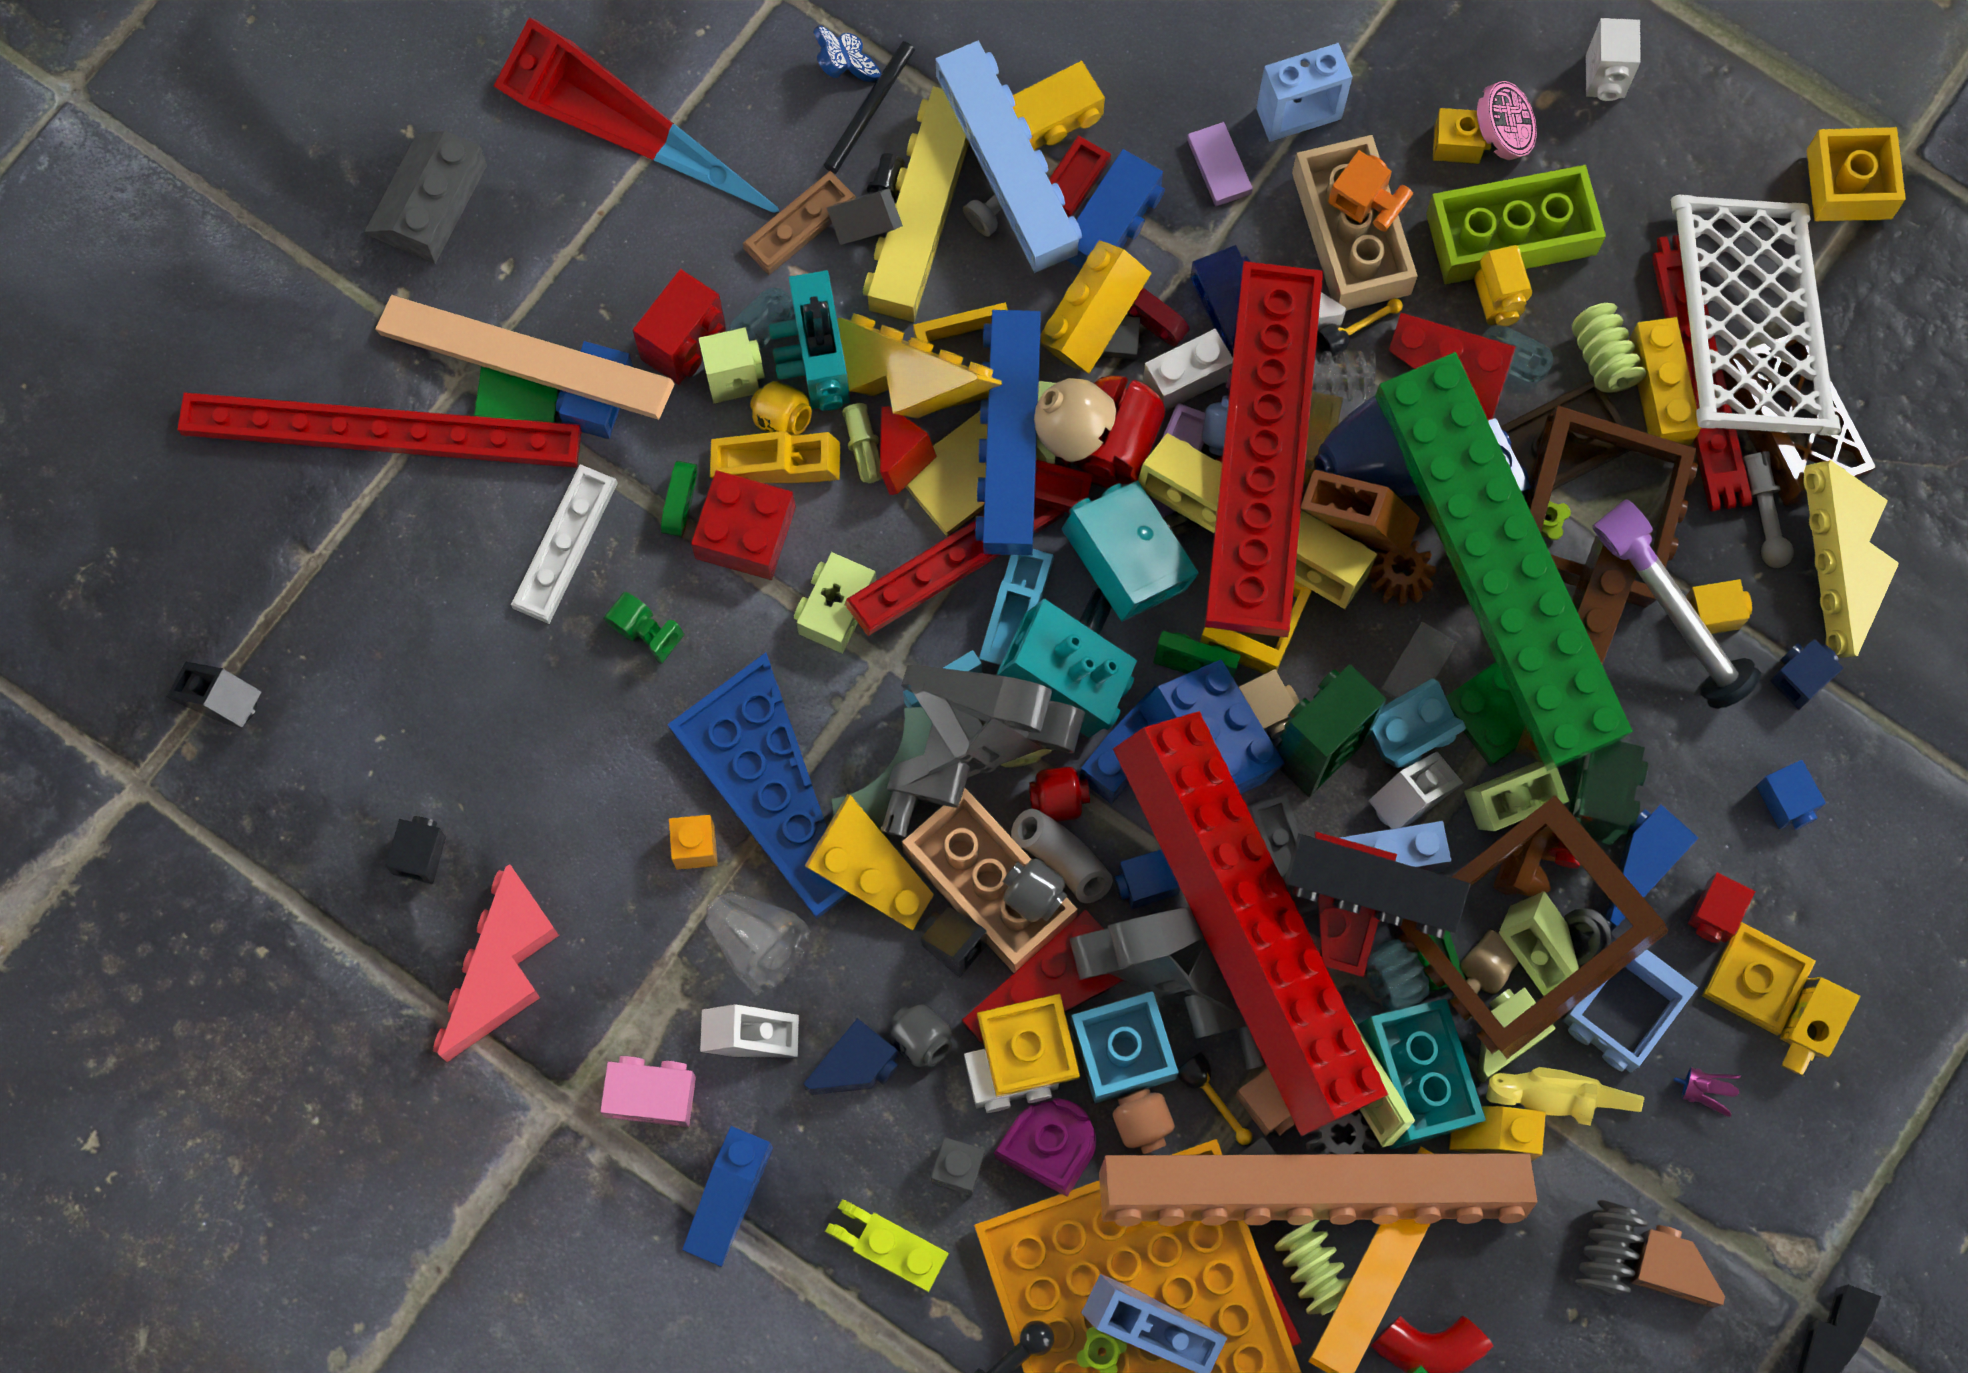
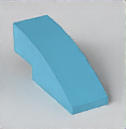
[979,549,1054,665]

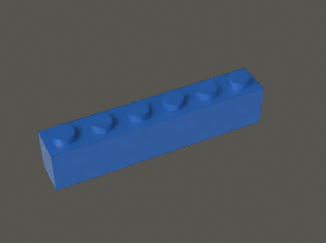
[976,310,1041,555]

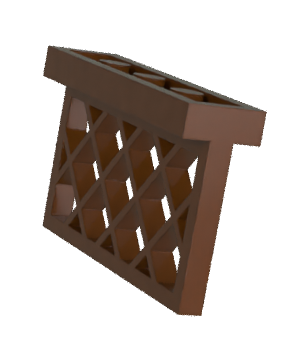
[1722,332,1876,506]

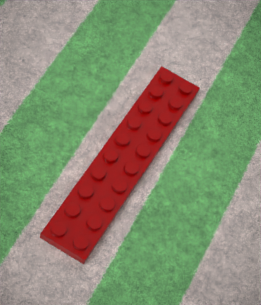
[1205,261,1323,638]

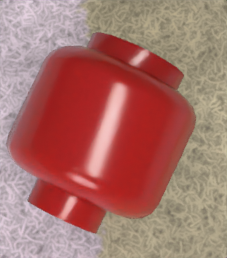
[1029,766,1090,822]

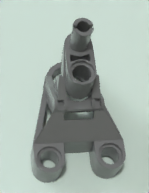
[880,665,1085,838]
[1070,906,1266,1070]

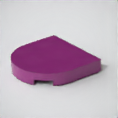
[994,1098,1096,1197]

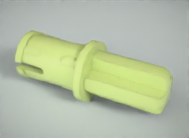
[842,403,882,484]

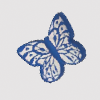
[813,25,882,82]

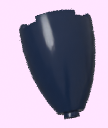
[1315,396,1420,496]

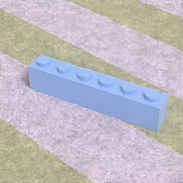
[936,40,1082,273]

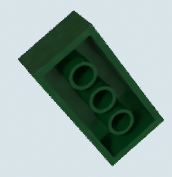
[1276,664,1387,798]

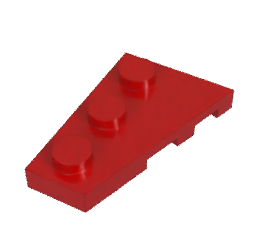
[1389,313,1516,421]
[1314,831,1397,977]

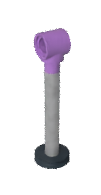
[1592,499,1761,709]

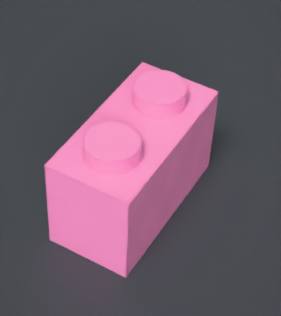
[600,1056,696,1127]

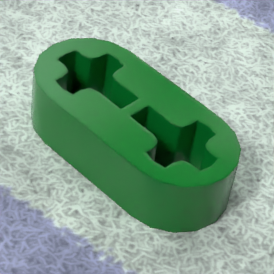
[661,461,698,537]

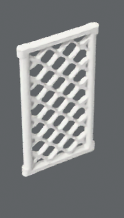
[1671,195,1841,436]

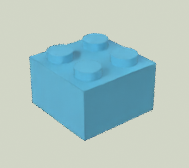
[1070,991,1179,1104]

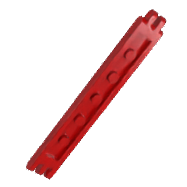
[1652,235,1752,511]

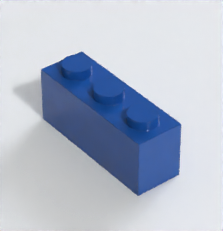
[1067,149,1165,268]

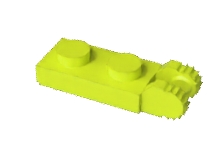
[825,1199,949,1293]

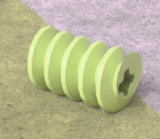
[1572,303,1646,392]
[1274,1220,1351,1316]

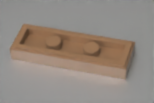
[742,171,856,275]

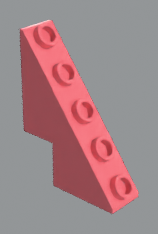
[433,864,559,1062]

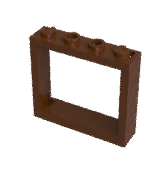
[1525,406,1697,608]

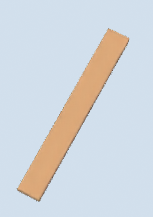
[375,295,675,420]

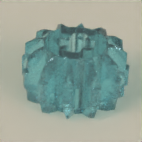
[1364,938,1429,1011]

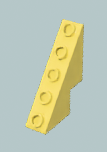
[1804,460,1899,658]

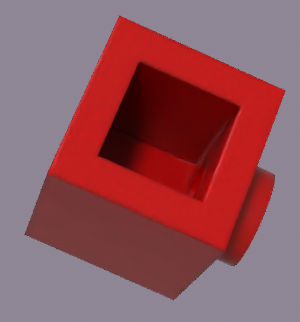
[1687,872,1756,943]

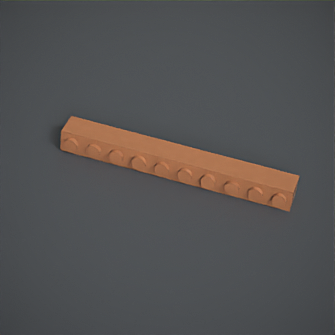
[1099,1154,1537,1226]

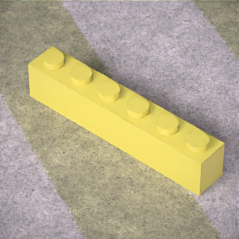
[863,86,969,322]
[1138,433,1377,609]

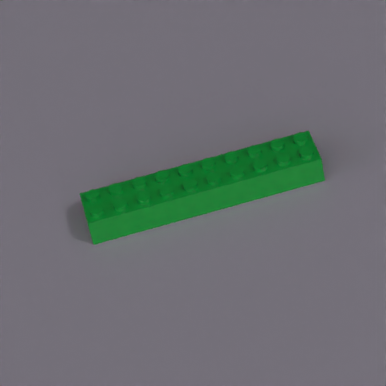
[1374,352,1633,771]

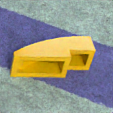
[710,431,840,483]

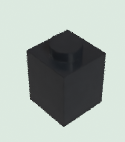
[386,816,446,884]

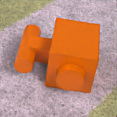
[1328,150,1413,232]

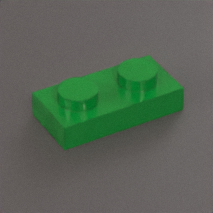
[1153,630,1241,679]

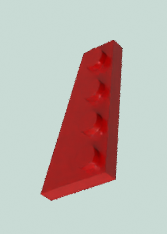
[962,909,1125,1048]

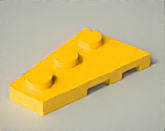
[805,794,934,930]

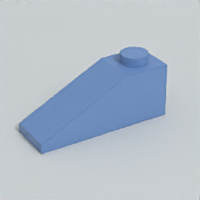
[1081,1274,1227,1373]

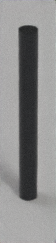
[824,41,915,174]

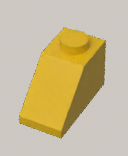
[1449,1106,1546,1161]

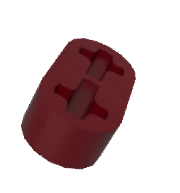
[1127,287,1190,346]

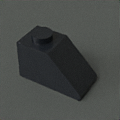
[167,662,262,728]
[921,906,987,978]

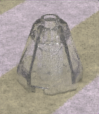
[705,891,812,996]

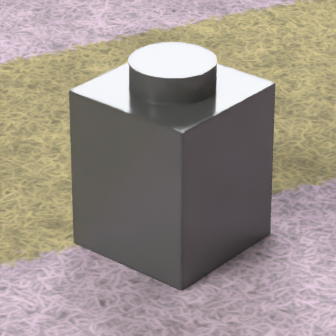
[931,1137,985,1196]

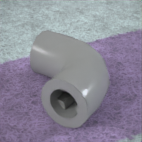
[1011,809,1113,903]

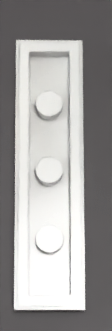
[511,464,618,624]

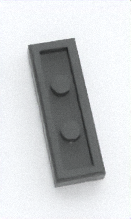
[1247,793,1319,919]

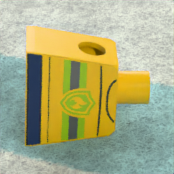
[1780,977,1861,1077]

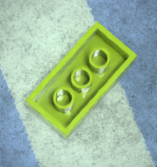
[1426,165,1606,284]

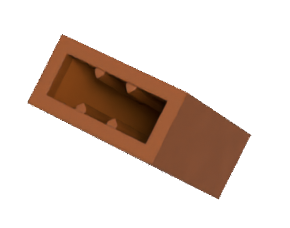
[1301,470,1420,556]

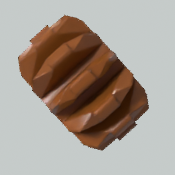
[1368,540,1436,607]

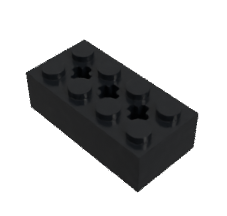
[1284,833,1471,938]

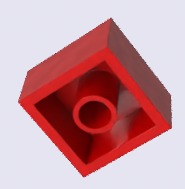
[632,269,726,385]
[691,470,796,580]

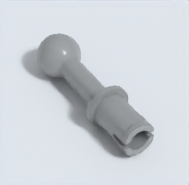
[1743,452,1794,568]

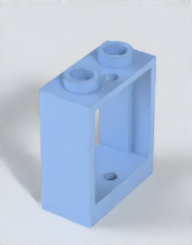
[1256,43,1352,142]
[1563,950,1698,1073]

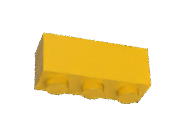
[1012,61,1105,150]
[1040,240,1151,374]
[1628,317,1701,446]

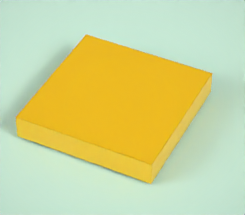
[1702,922,1816,1036]
[977,994,1080,1098]

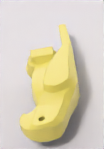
[1486,1067,1644,1126]

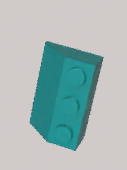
[1357,998,1486,1150]

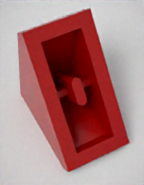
[880,406,937,495]

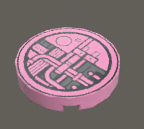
[1477,81,1537,160]

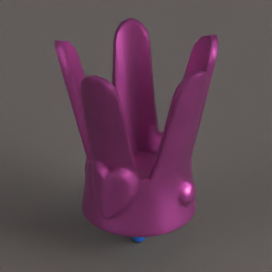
[1673,1067,1741,1117]

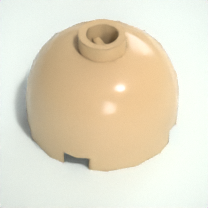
[1034,378,1116,462]

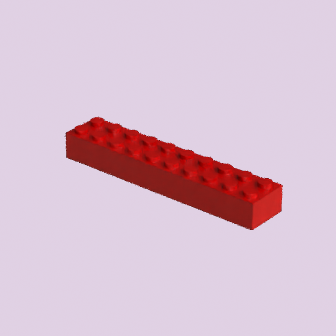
[1113,711,1389,1136]

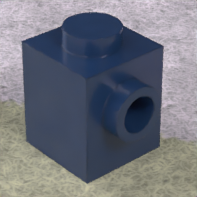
[1770,639,1844,710]

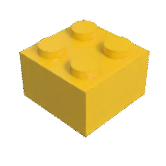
[1807,127,1906,221]

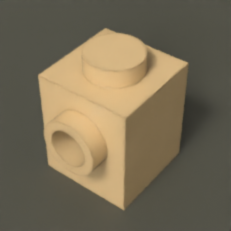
[1239,669,1299,739]

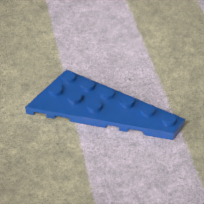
[667,652,850,919]

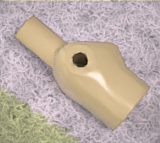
[1453,929,1519,998]

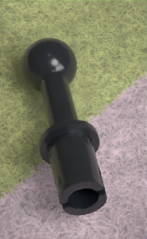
[974,1320,1054,1373]

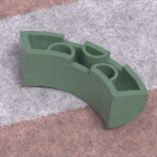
[832,707,932,834]

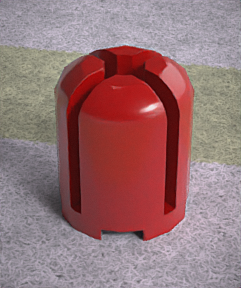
[1062,376,1165,489]

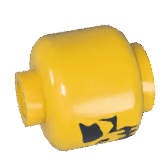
[750,381,812,436]

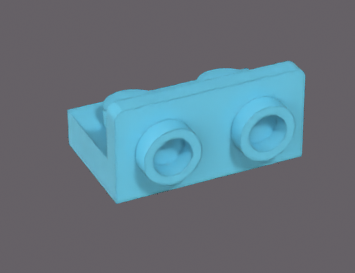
[1370,678,1466,768]

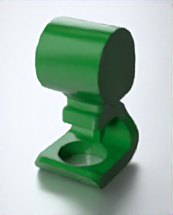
[603,592,685,664]

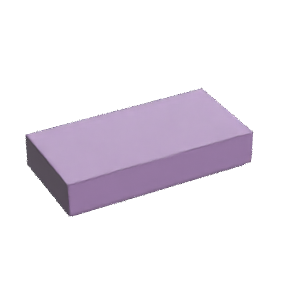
[1187,122,1253,207]

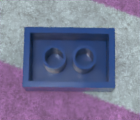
[1139,659,1285,794]

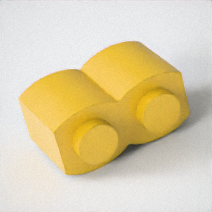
[1474,245,1532,327]

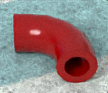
[1371,1315,1493,1373]

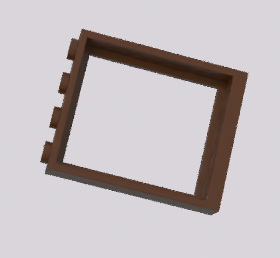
[1398,795,1668,1059]

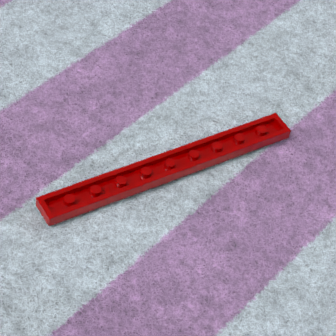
[177,392,582,468]

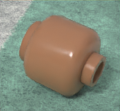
[1112,1087,1175,1154]

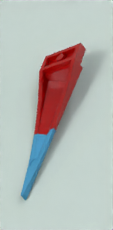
[494,18,780,213]

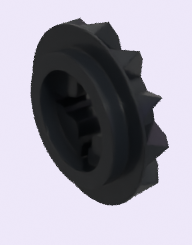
[1563,908,1616,968]

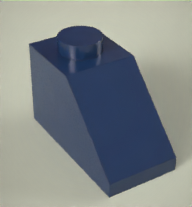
[803,1018,898,1095]

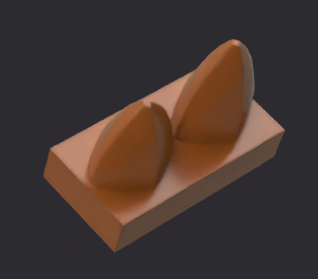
[1492,820,1559,896]

